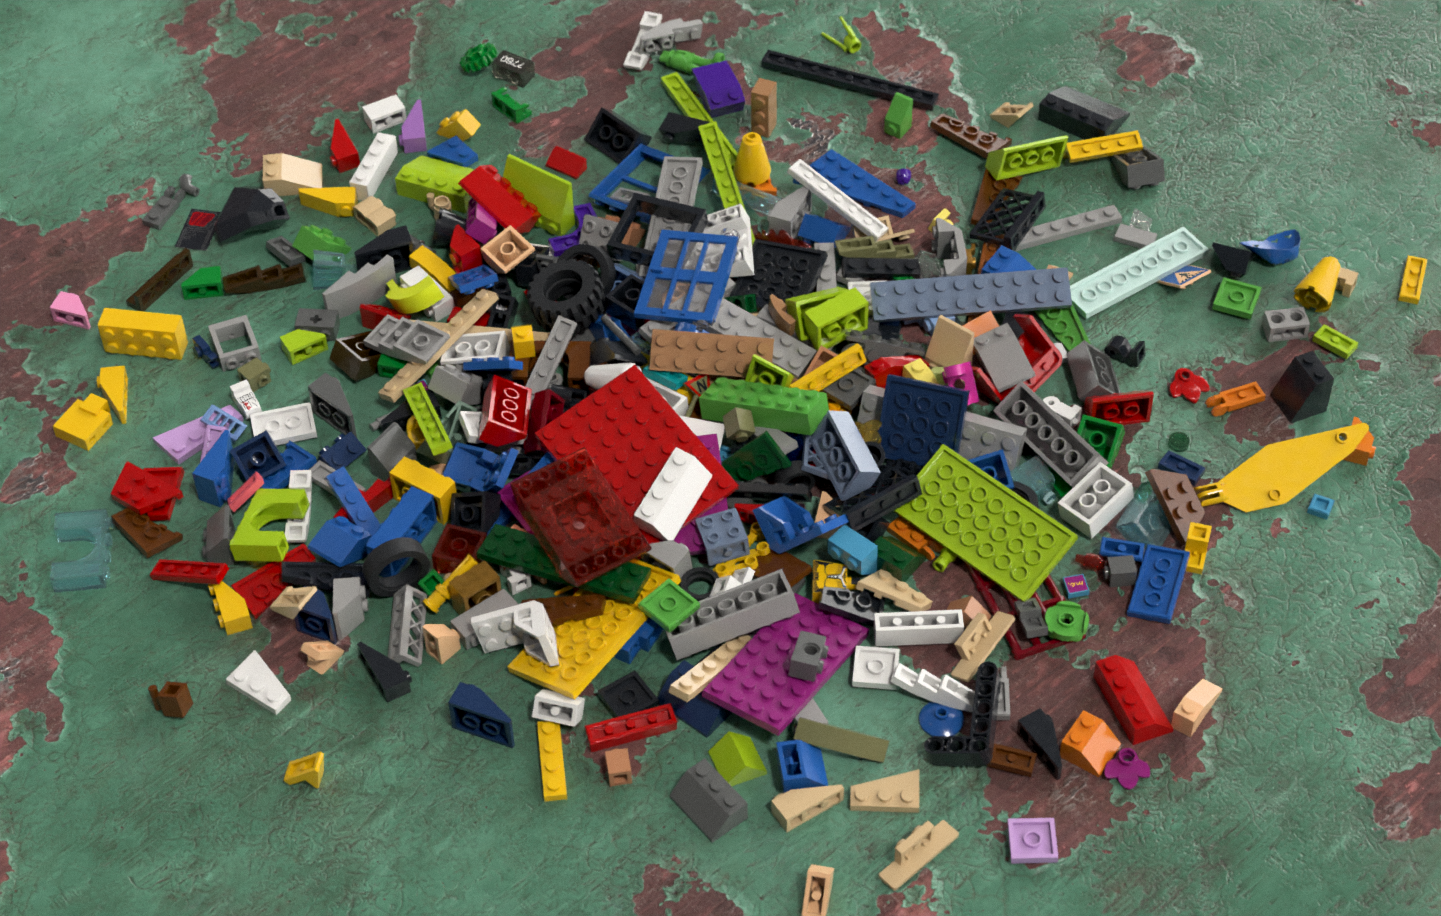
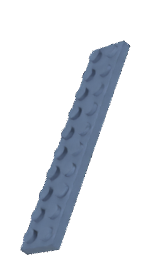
[870,267,1072,323]

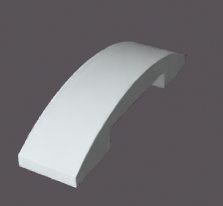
[623,11,662,70]
[285,470,312,543]

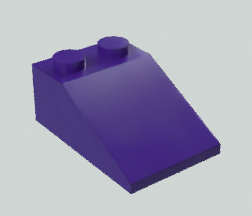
[691,60,746,118]

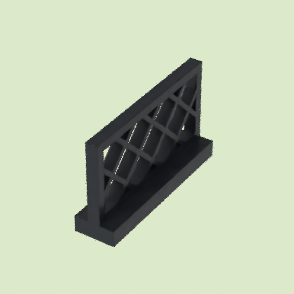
[970,188,1046,251]
[823,467,922,531]

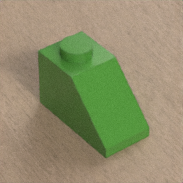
[884,92,913,139]

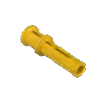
[423,554,478,613]

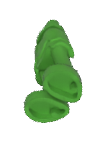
[659,50,725,75]

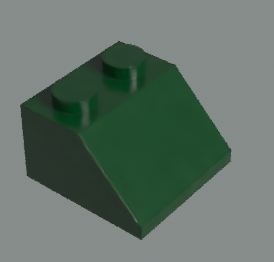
[874,536,926,582]

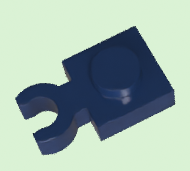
[192,335,220,369]

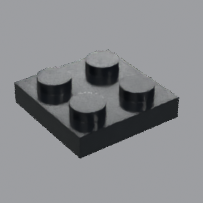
[598,670,659,718]

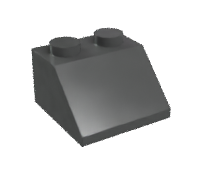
[367,422,417,481]
[202,505,236,565]

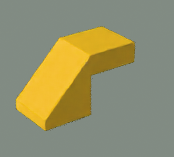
[1185,522,1212,575]

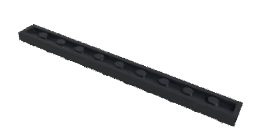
[761,50,939,111]

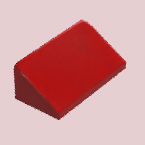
[546,146,587,179]

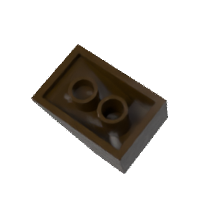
[329,330,381,381]

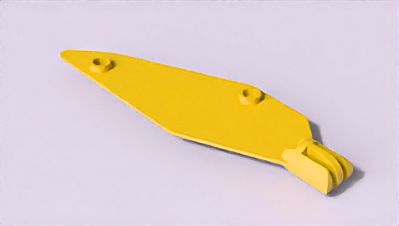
[1193,423,1369,513]

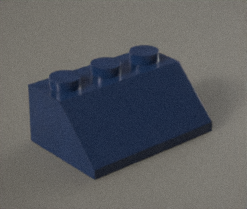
[658,660,733,738]

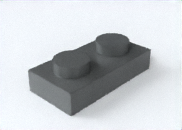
[266,236,306,266]

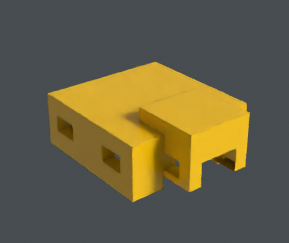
[53,393,113,451]

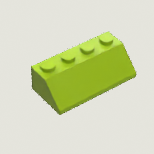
[985,135,1068,181]

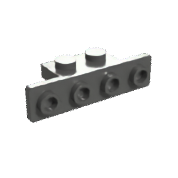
[845,330,925,364]

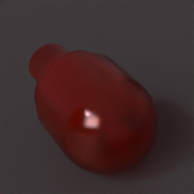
[1074,552,1105,571]

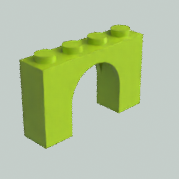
[229,488,310,562]

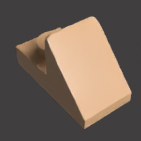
[301,641,344,674]

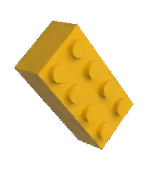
[97,308,188,360]

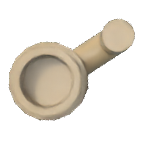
[427,193,452,221]

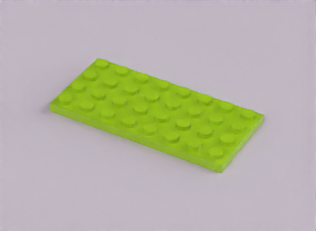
[893,444,1078,602]

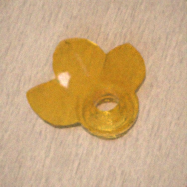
[854,420,882,444]

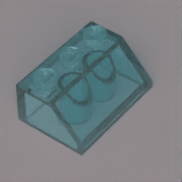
[1116,481,1172,548]

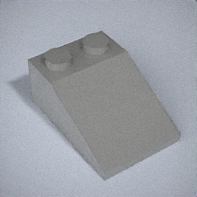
[767,186,812,245]
[973,323,1036,393]

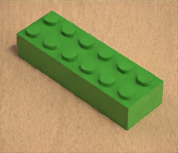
[699,377,829,435]

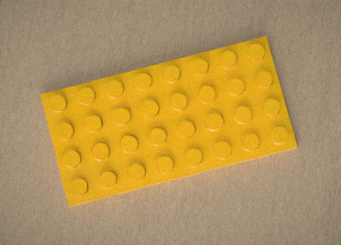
[507,552,681,700]

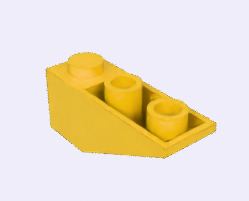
[208,581,253,635]

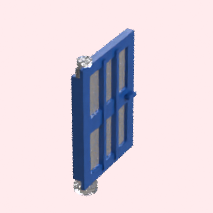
[634,228,740,331]

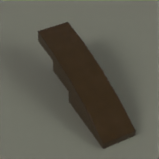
[222,263,306,293]

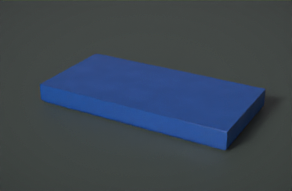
[1127,544,1190,624]

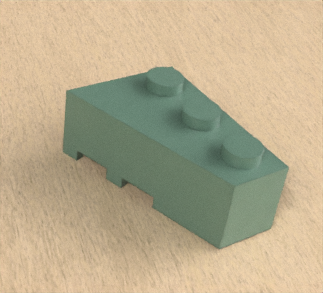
[416,400,477,464]

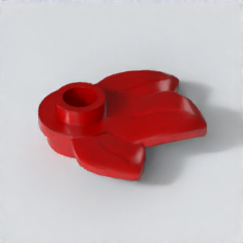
[1170,368,1210,404]

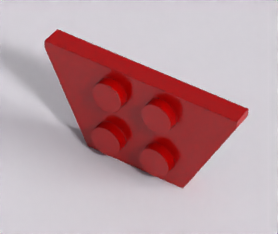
[110,461,184,515]

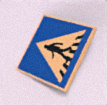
[1157,265,1211,289]

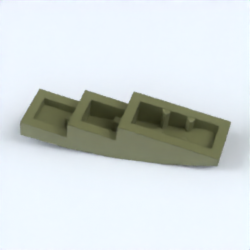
[835,236,915,259]
[794,717,890,763]

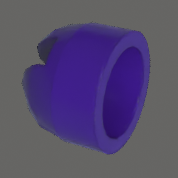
[896,169,911,185]

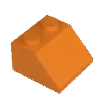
[1060,710,1121,777]

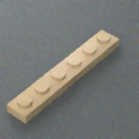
[669,634,752,702]

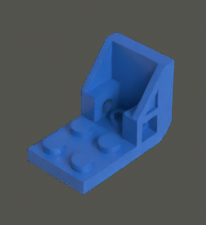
[442,442,519,493]
[752,496,849,554]

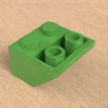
[292,225,351,266]

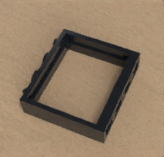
[607,193,708,269]

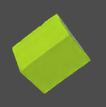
[745,354,794,387]
[708,731,767,786]

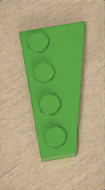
[1033,303,1090,352]

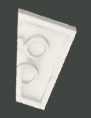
[226,650,291,715]

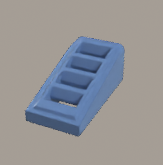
[200,404,247,445]

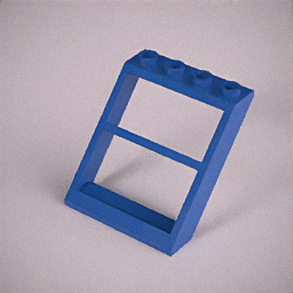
[588,144,709,224]

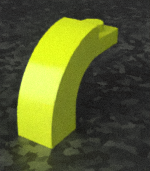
[385,275,445,314]

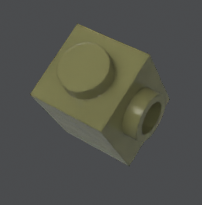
[237,357,271,392]
[722,407,756,442]

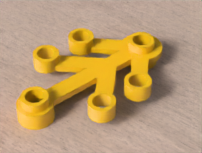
[713,522,770,578]

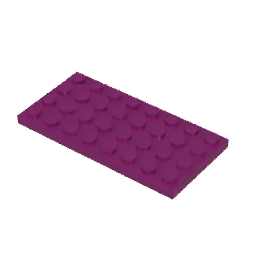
[702,593,869,736]

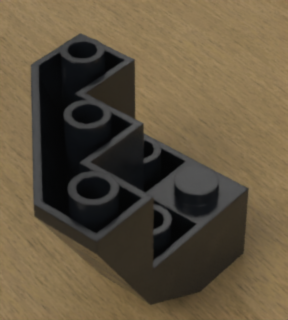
[214,186,290,243]

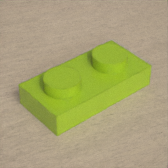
[1312,324,1358,359]

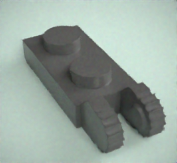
[142,186,185,230]

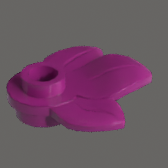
[1104,748,1150,790]

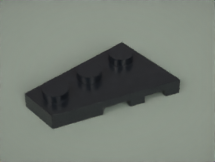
[818,587,885,627]

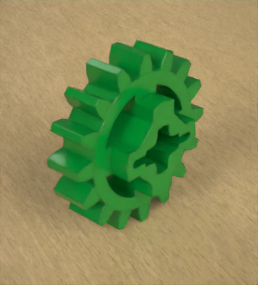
[459,42,498,73]

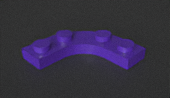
[548,203,597,256]

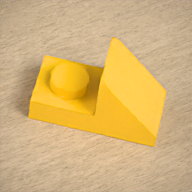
[283,751,324,789]

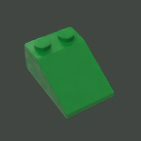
[1077,415,1125,469]

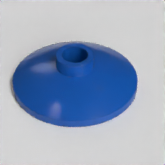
[919,702,964,737]

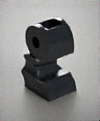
[1104,336,1146,367]

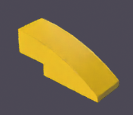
[409,245,456,293]

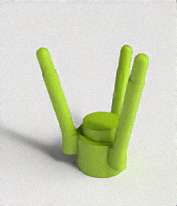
[821,16,862,53]

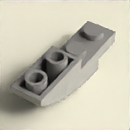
[639,18,703,54]

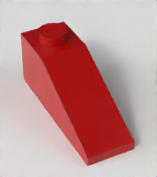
[330,118,360,173]
[864,355,930,388]

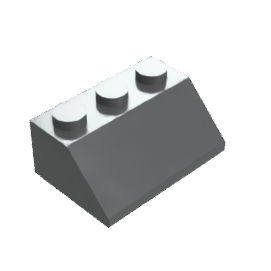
[1066,340,1121,402]
[669,758,748,843]

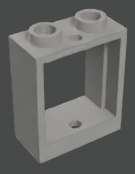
[208,315,262,372]

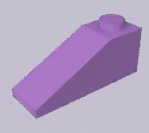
[399,100,427,153]

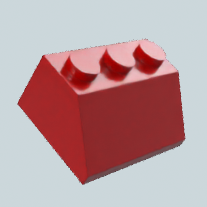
[1084,390,1154,425]

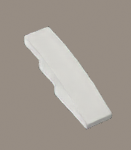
[890,663,975,712]

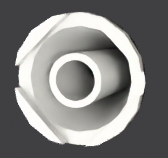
[584,363,642,390]

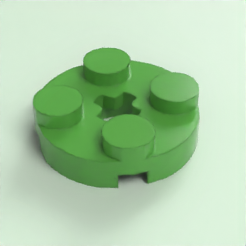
[1045,601,1089,642]

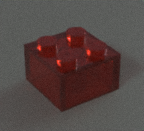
[432,524,487,574]

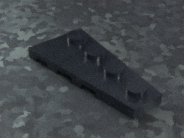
[281,561,369,597]

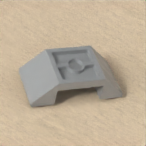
[931,218,967,277]

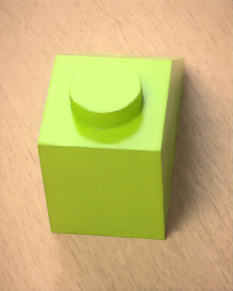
[280,329,329,365]

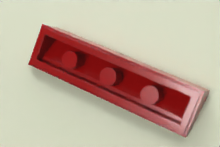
[585,703,677,752]

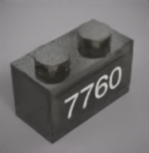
[492,50,535,88]

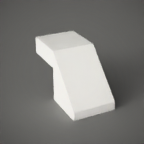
[709,567,755,597]

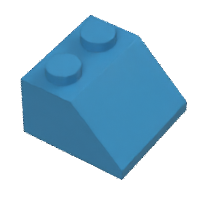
[828,524,878,575]

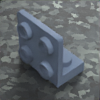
[696,508,750,566]

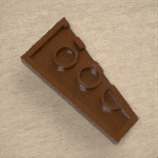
[970,168,1023,225]
[521,594,607,626]

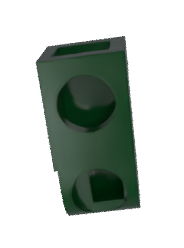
[724,294,757,313]

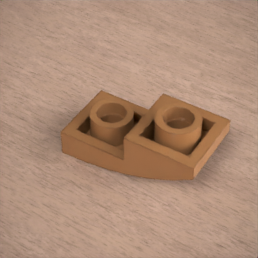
[768,294,796,336]

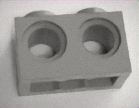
[1262,307,1310,342]

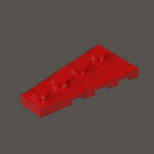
[231,543,316,620]

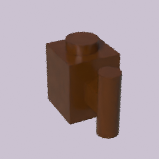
[148,681,193,718]

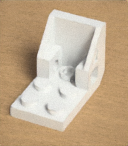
[471,600,559,667]

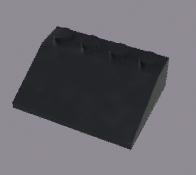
[1038,86,1130,140]

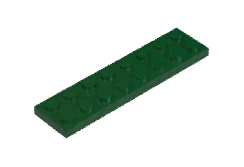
[477,524,651,604]

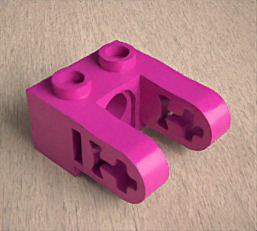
[942,361,979,405]

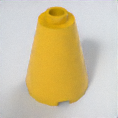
[733,132,771,185]
[1293,256,1341,312]

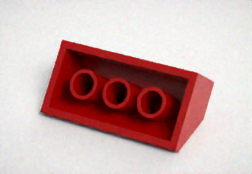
[458,165,542,233]
[478,375,532,447]
[1093,655,1174,745]

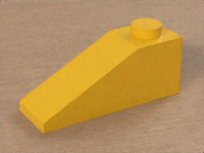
[298,187,358,217]
[97,365,128,424]

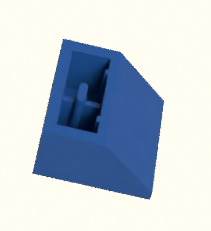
[776,740,828,794]

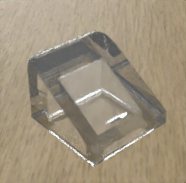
[1130,208,1152,231]

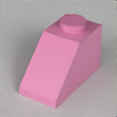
[50,291,91,329]

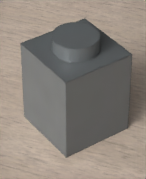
[1103,555,1137,587]

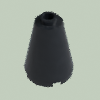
[432,207,480,246]

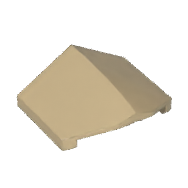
[990,102,1033,128]
[270,586,317,620]

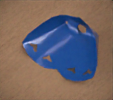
[1240,229,1300,265]

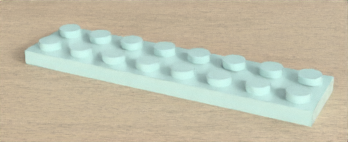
[1070,227,1209,319]

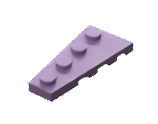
[153,405,244,465]

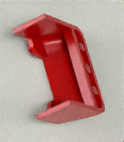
[972,314,1062,405]

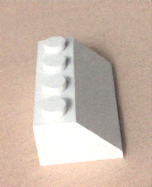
[633,447,712,541]

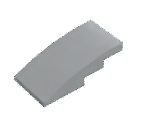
[322,255,397,319]
[363,314,450,364]

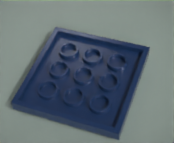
[876,374,970,466]

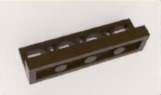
[126,248,194,312]

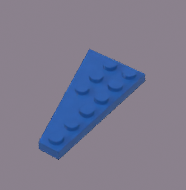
[793,149,916,218]

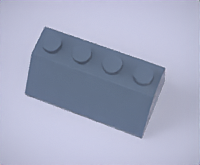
[810,410,881,501]

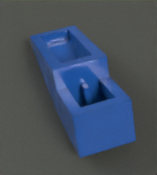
[614,617,664,665]

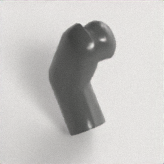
[179,174,200,197]

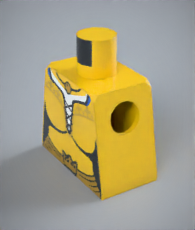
[812,560,860,604]

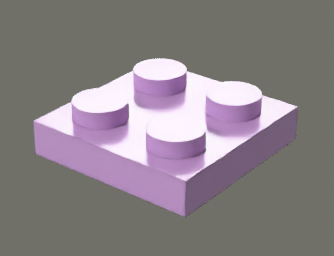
[1007,818,1058,863]

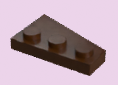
[111,508,183,558]

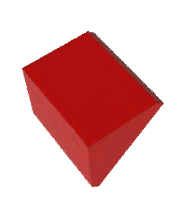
[359,304,412,330]

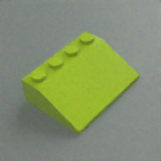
[503,154,575,236]
[395,155,475,213]

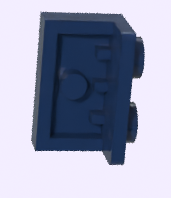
[317,431,367,470]

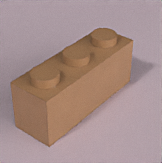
[751,78,777,138]

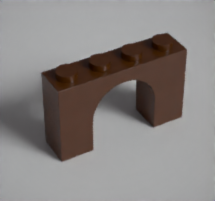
[509,340,591,391]

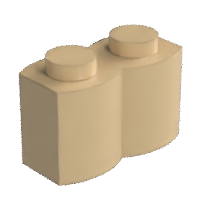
[353,196,396,236]

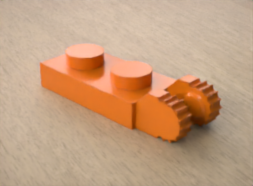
[1205,381,1266,417]
[887,516,944,561]

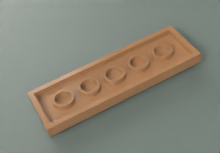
[649,329,774,377]

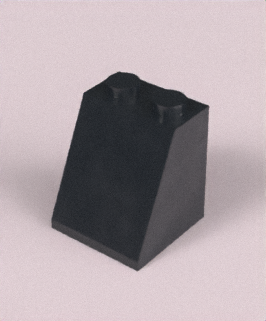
[1270,351,1334,424]

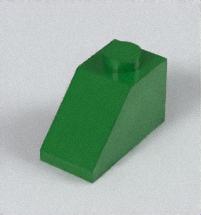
[181,266,224,300]

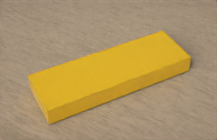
[1398,255,1427,305]

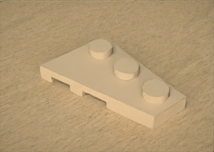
[856,569,933,612]
[850,769,919,813]

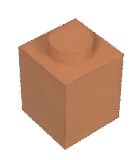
[605,748,632,787]

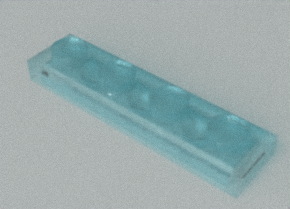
[711,178,782,215]

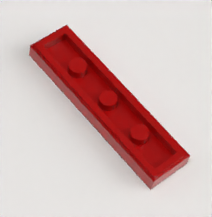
[150,559,230,584]

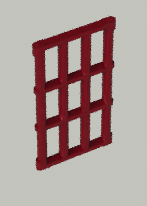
[961,559,1086,660]

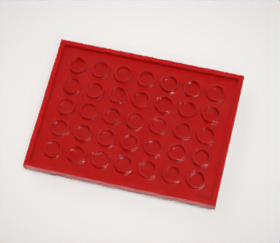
[535,365,739,560]

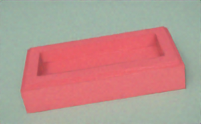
[227,472,264,512]

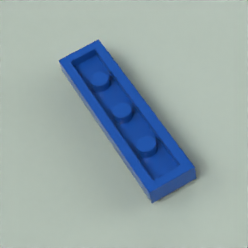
[325,466,380,537]

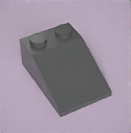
[1109,146,1165,189]
[308,372,357,438]

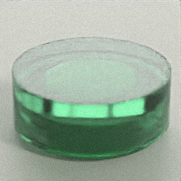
[1168,432,1190,452]

